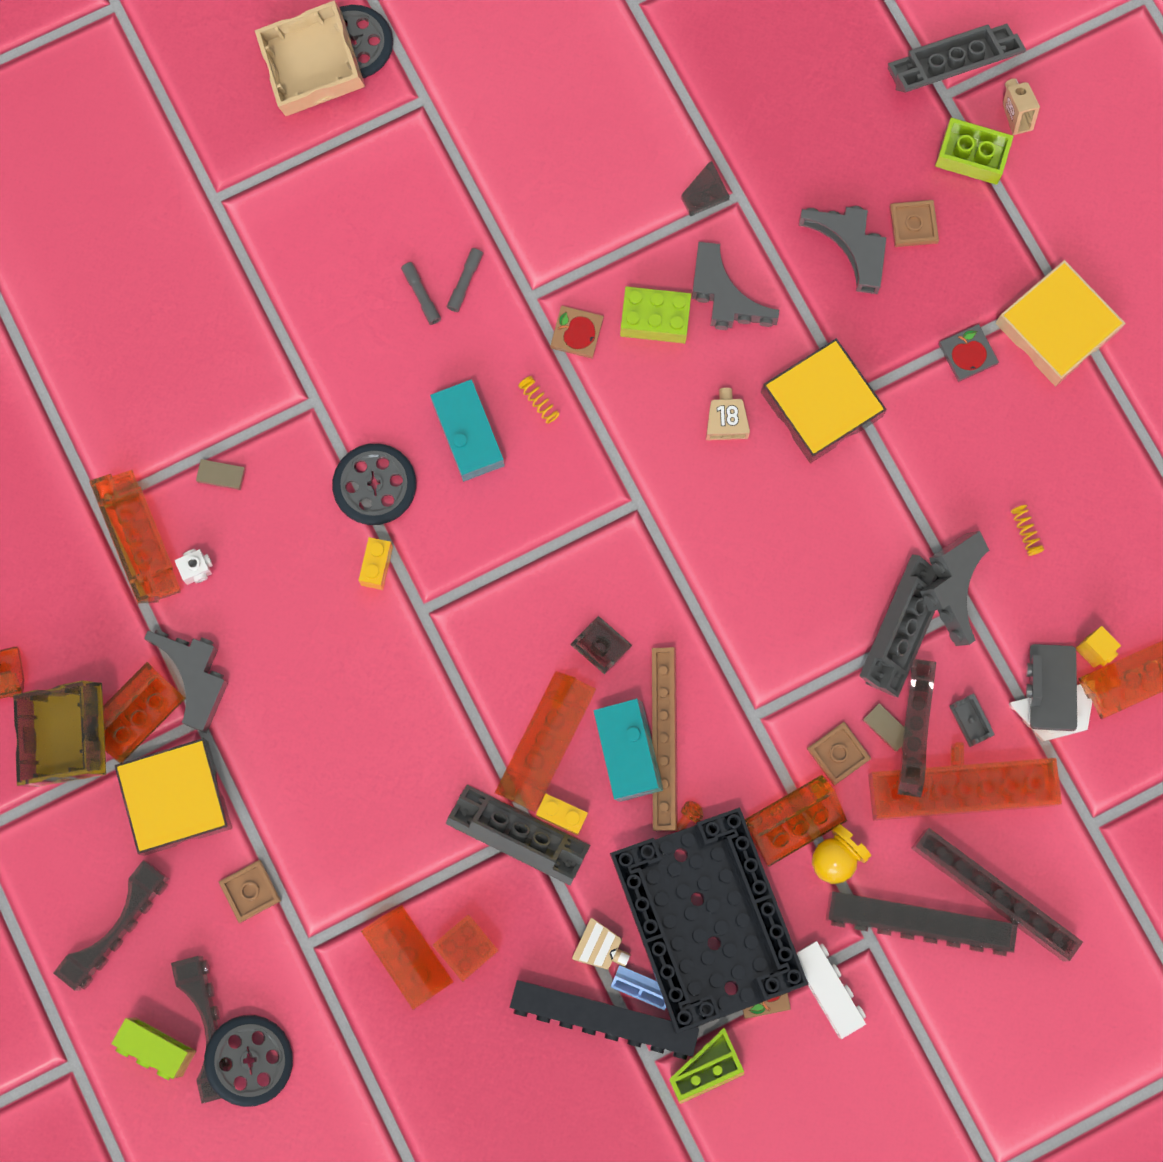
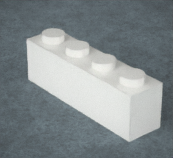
[796,941,866,1039]

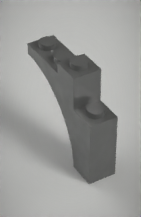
[799,206,887,294]
[692,242,779,330]
[920,531,990,646]
[144,630,228,733]

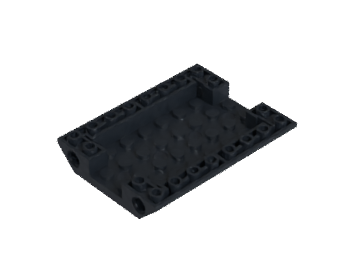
[610,807,809,1034]

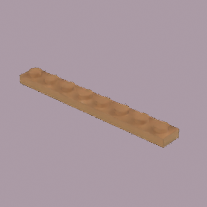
[652,647,677,831]

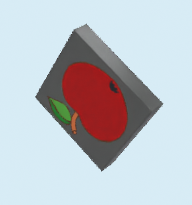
[939,324,999,382]

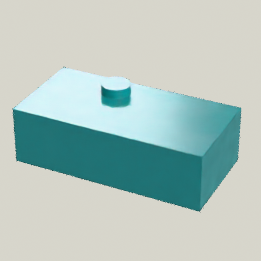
[430,379,505,482]
[593,699,664,802]

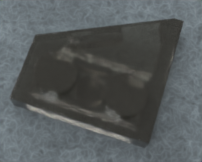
[681,161,730,217]

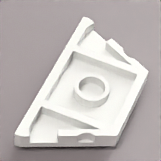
[1009,681,1095,742]

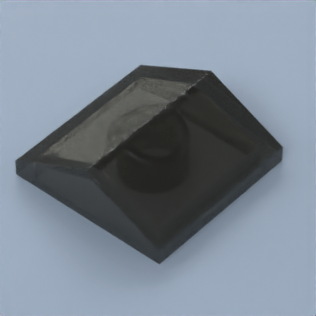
[570,616,632,674]

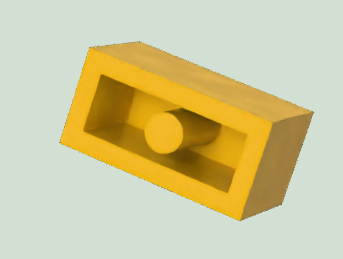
[359,537,393,590]
[1076,626,1121,668]
[536,794,588,836]

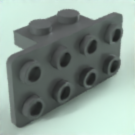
[1026,644,1077,731]

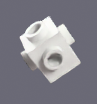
[175,549,213,585]

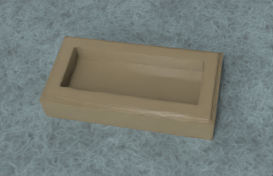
[196,459,245,490]
[863,704,912,752]

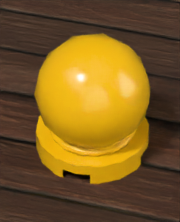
[812,824,871,884]

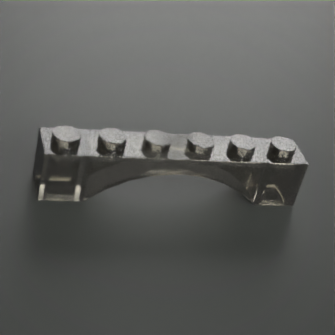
[897,659,936,798]
[53,860,170,991]
[171,956,235,1104]

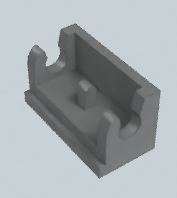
[949,694,995,747]

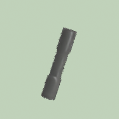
[446,248,483,312]
[401,262,441,325]

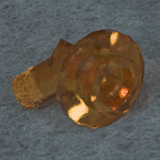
[677,801,703,831]

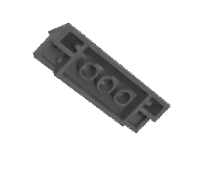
[888,24,1026,93]
[860,554,938,698]
[446,785,591,885]

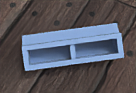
[611,965,666,1010]

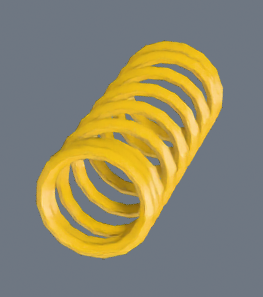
[518,376,559,424]
[1011,505,1044,556]

